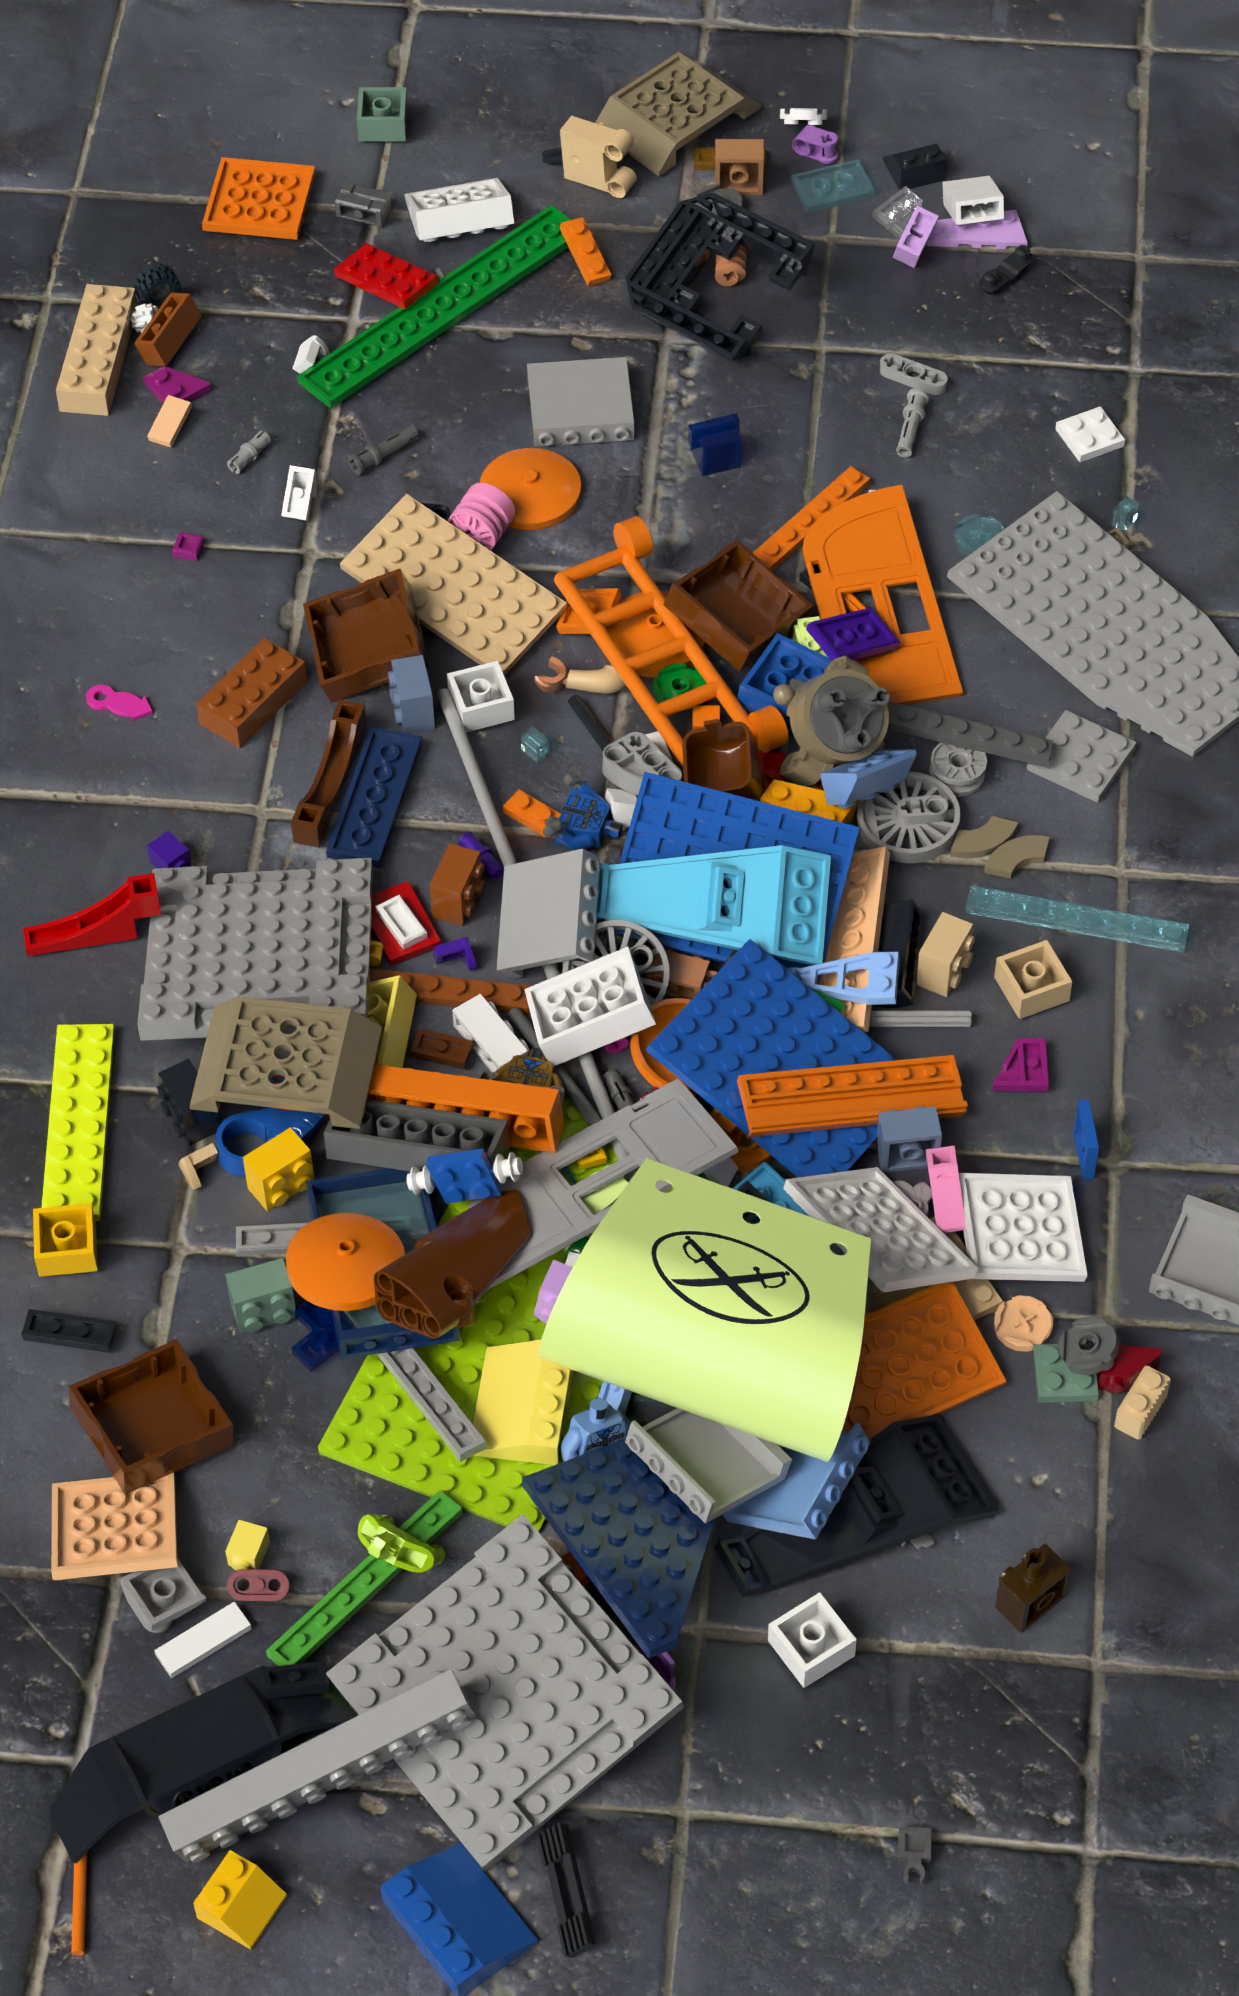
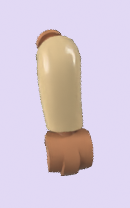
[534,656,627,694]

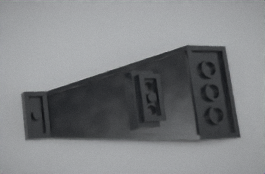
[714,1414,999,1597]

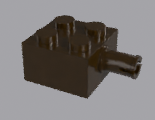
[995,1543,1071,1633]

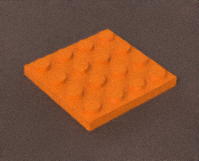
[202,157,316,240]

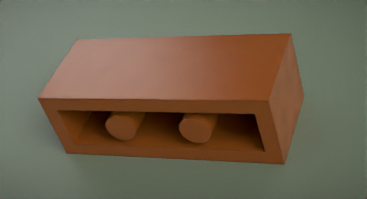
[134,293,202,366]

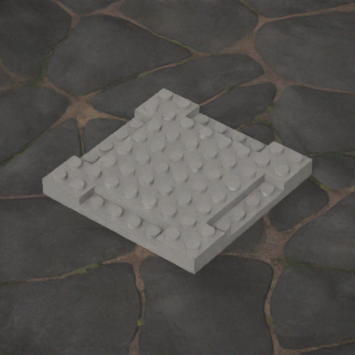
[137,858,373,1041]
[326,1514,684,1873]

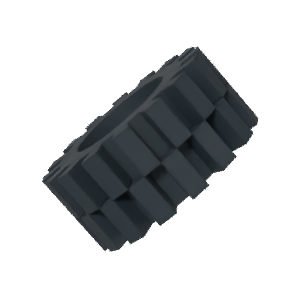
[134,264,182,309]

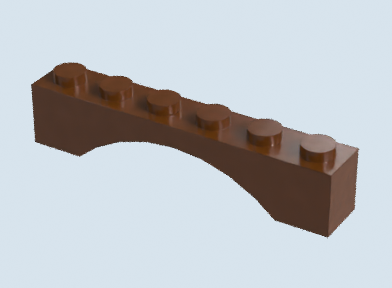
[291,699,367,848]

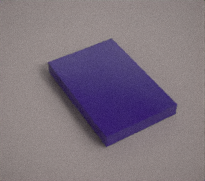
[806,607,900,661]

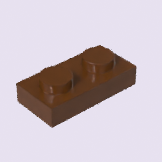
[410,1029,473,1069]

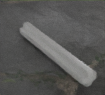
[869,1010,972,1027]

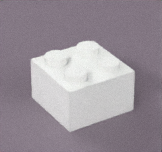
[447,661,515,732]
[768,1592,856,1688]

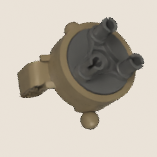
[773,656,890,787]

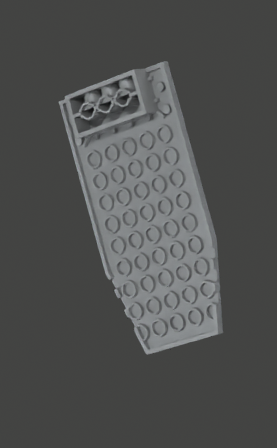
[947,491,1239,757]

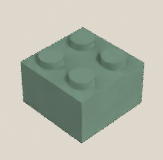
[357,87,408,142]
[225,1258,297,1334]

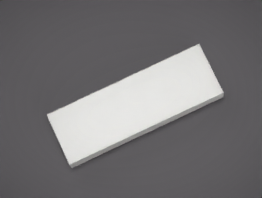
[154,1602,252,1678]

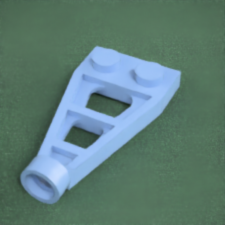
[786,952,900,1005]

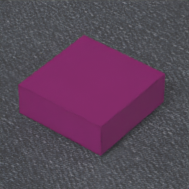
[172,532,205,561]

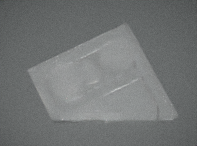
[872,186,923,240]

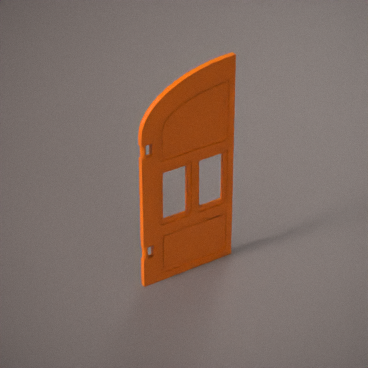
[802,485,963,705]

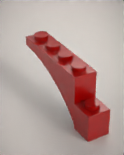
[23,873,161,956]

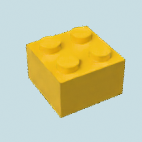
[243,1127,314,1212]
[33,1203,98,1277]

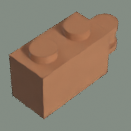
[646,950,718,1000]

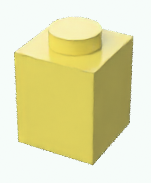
[225,1520,270,1571]

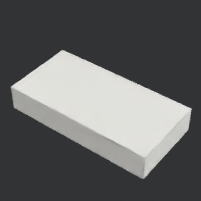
[375,895,428,950]

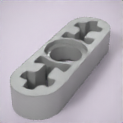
[880,354,948,395]

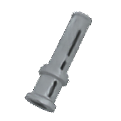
[896,388,929,458]

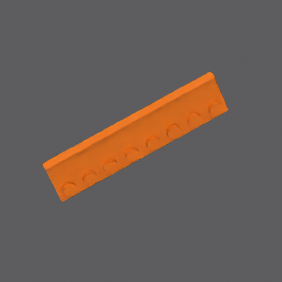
[737,1055,968,1137]

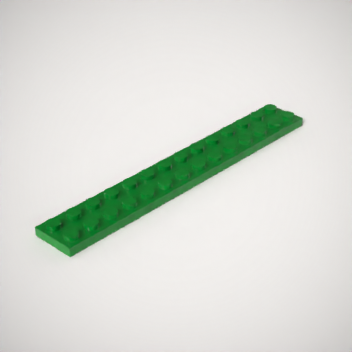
[297,205,572,409]

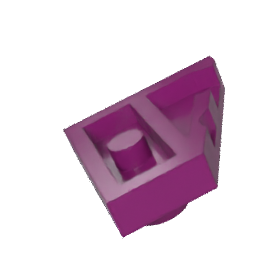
[143,366,212,404]
[993,1038,1049,1092]

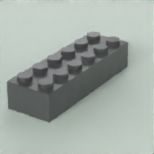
[324,1099,510,1172]

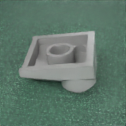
[121,1557,206,1633]

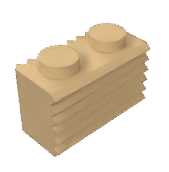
[1114,1366,1171,1440]

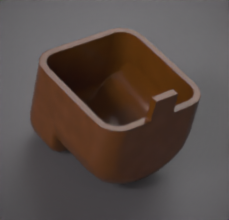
[682,719,765,801]

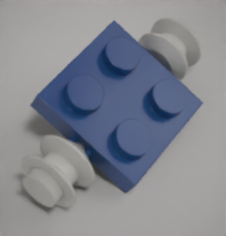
[407,1149,523,1203]

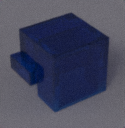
[688,413,741,477]

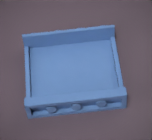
[722,1423,871,1539]

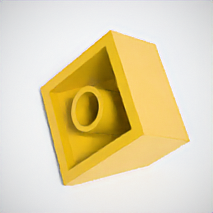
[193,1850,287,1949]

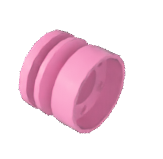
[448,483,515,551]

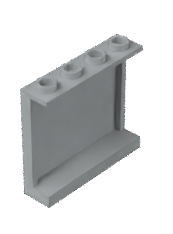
[527,357,634,447]
[497,849,600,979]
[1149,1194,1239,1325]
[625,1408,792,1524]

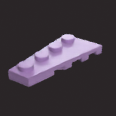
[926,210,1028,249]

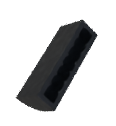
[874,899,924,1008]

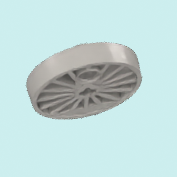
[857,771,960,864]
[562,920,670,1005]

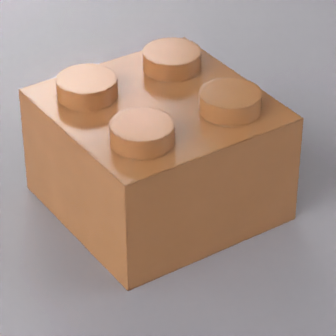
[715,139,764,195]

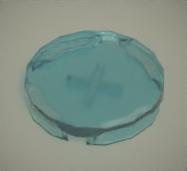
[954,514,1004,556]

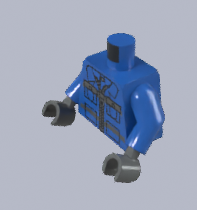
[543,766,623,851]

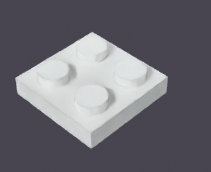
[1056,406,1125,462]

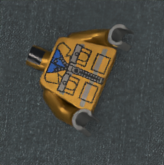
[479,1048,565,1105]

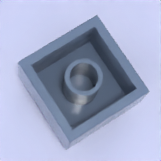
[388,655,435,734]
[876,1106,942,1173]

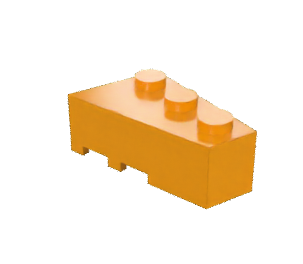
[760,779,858,824]

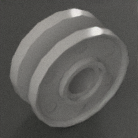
[929,742,987,797]

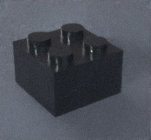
[157,1059,219,1146]

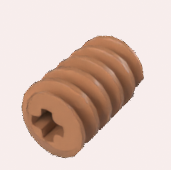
[715,245,747,287]

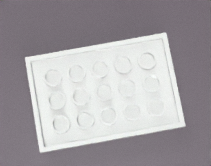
[783,1167,979,1292]

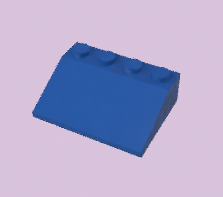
[738,633,831,733]
[380,1843,538,1996]

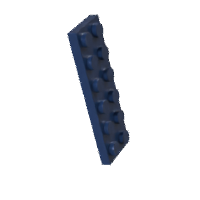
[326,727,422,868]

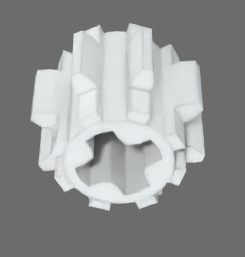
[130,304,158,333]

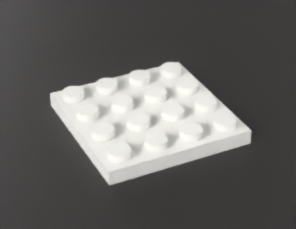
[959,1173,1088,1282]

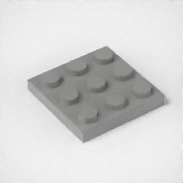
[1027,710,1137,803]

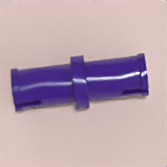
[458,831,504,880]

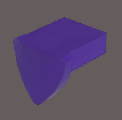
[433,937,477,971]

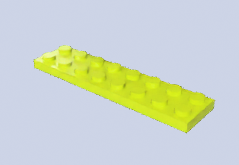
[42,1024,115,1221]

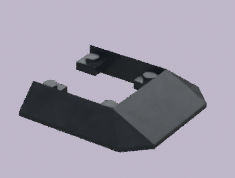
[625,193,815,361]

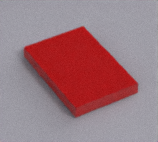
[371,881,441,966]

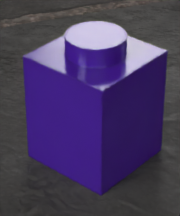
[147,831,192,868]

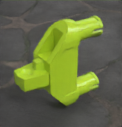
[358,1513,445,1573]

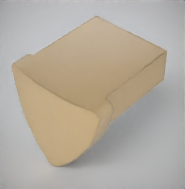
[179,1143,218,1190]

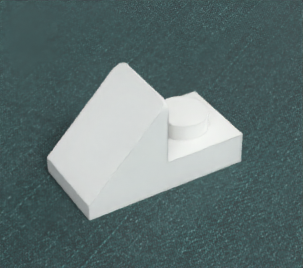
[281,465,317,521]

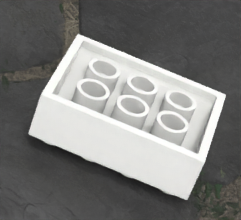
[404,178,514,242]
[524,947,656,1066]

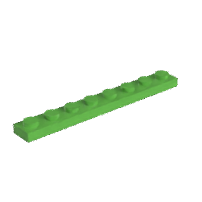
[266,1490,462,1666]

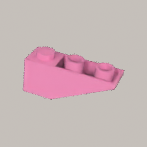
[926,1146,966,1233]

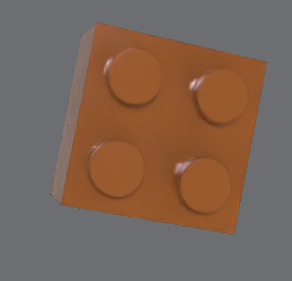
[430,843,485,926]

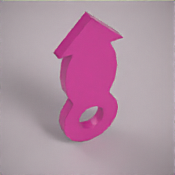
[86,685,153,721]

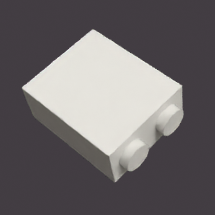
[943,176,1004,225]

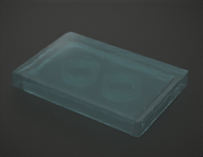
[791,159,875,213]

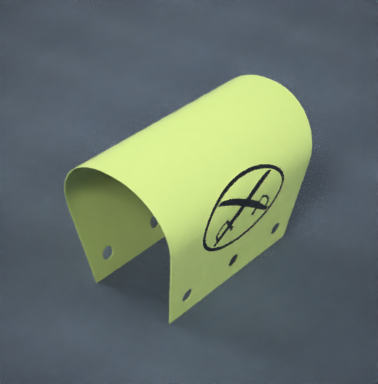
[538,1158,871,1462]

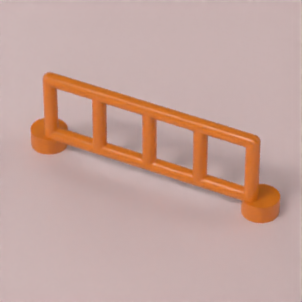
[554,516,788,766]

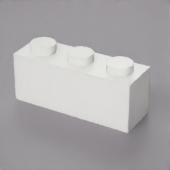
[452,994,530,1072]

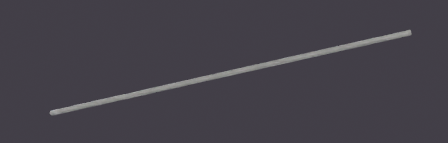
[437,688,637,1183]

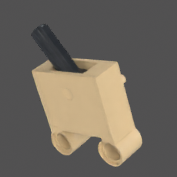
[542,116,637,198]

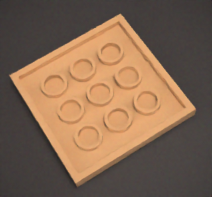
[51,1473,178,1580]

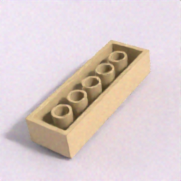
[56,284,138,416]

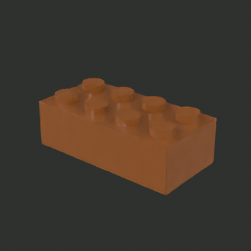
[196,638,307,748]

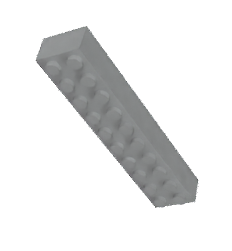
[158,1669,476,1863]

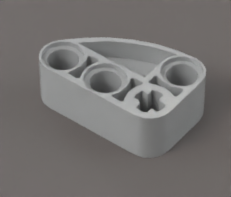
[602,732,682,796]

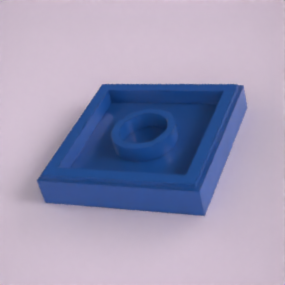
[1073,1099,1099,1180]

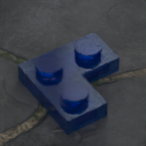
[291,1301,353,1372]

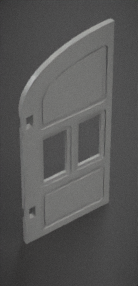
[467,1078,739,1290]

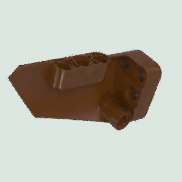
[374,1190,531,1339]

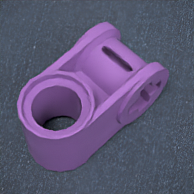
[792,125,839,164]

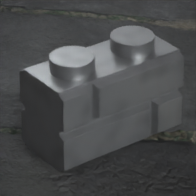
[335,183,391,227]

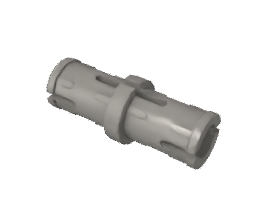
[227,430,271,474]

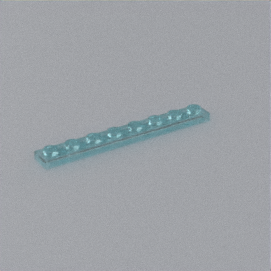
[965,885,1189,953]

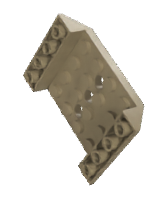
[595,52,761,176]
[189,996,382,1129]

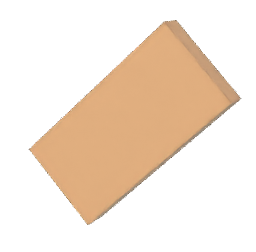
[147,395,192,448]

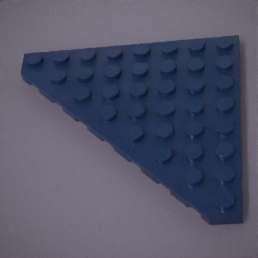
[521,1438,717,1658]

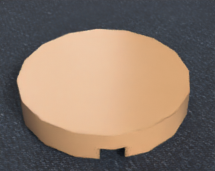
[994,1295,1053,1352]

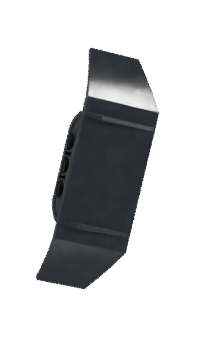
[50,1666,358,1864]

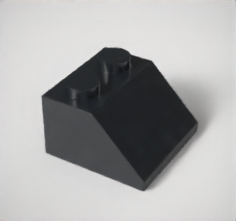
[883,144,946,192]

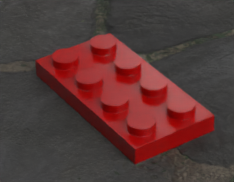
[334,243,438,309]

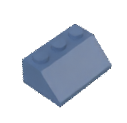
[820,750,917,809]

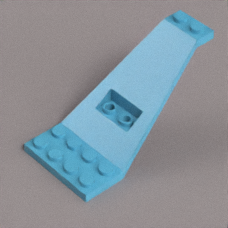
[596,845,831,965]

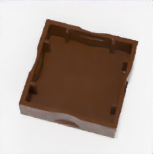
[663,540,813,672]
[303,568,429,703]
[69,1339,233,1494]

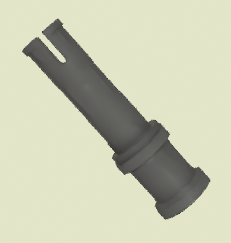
[347,425,419,476]

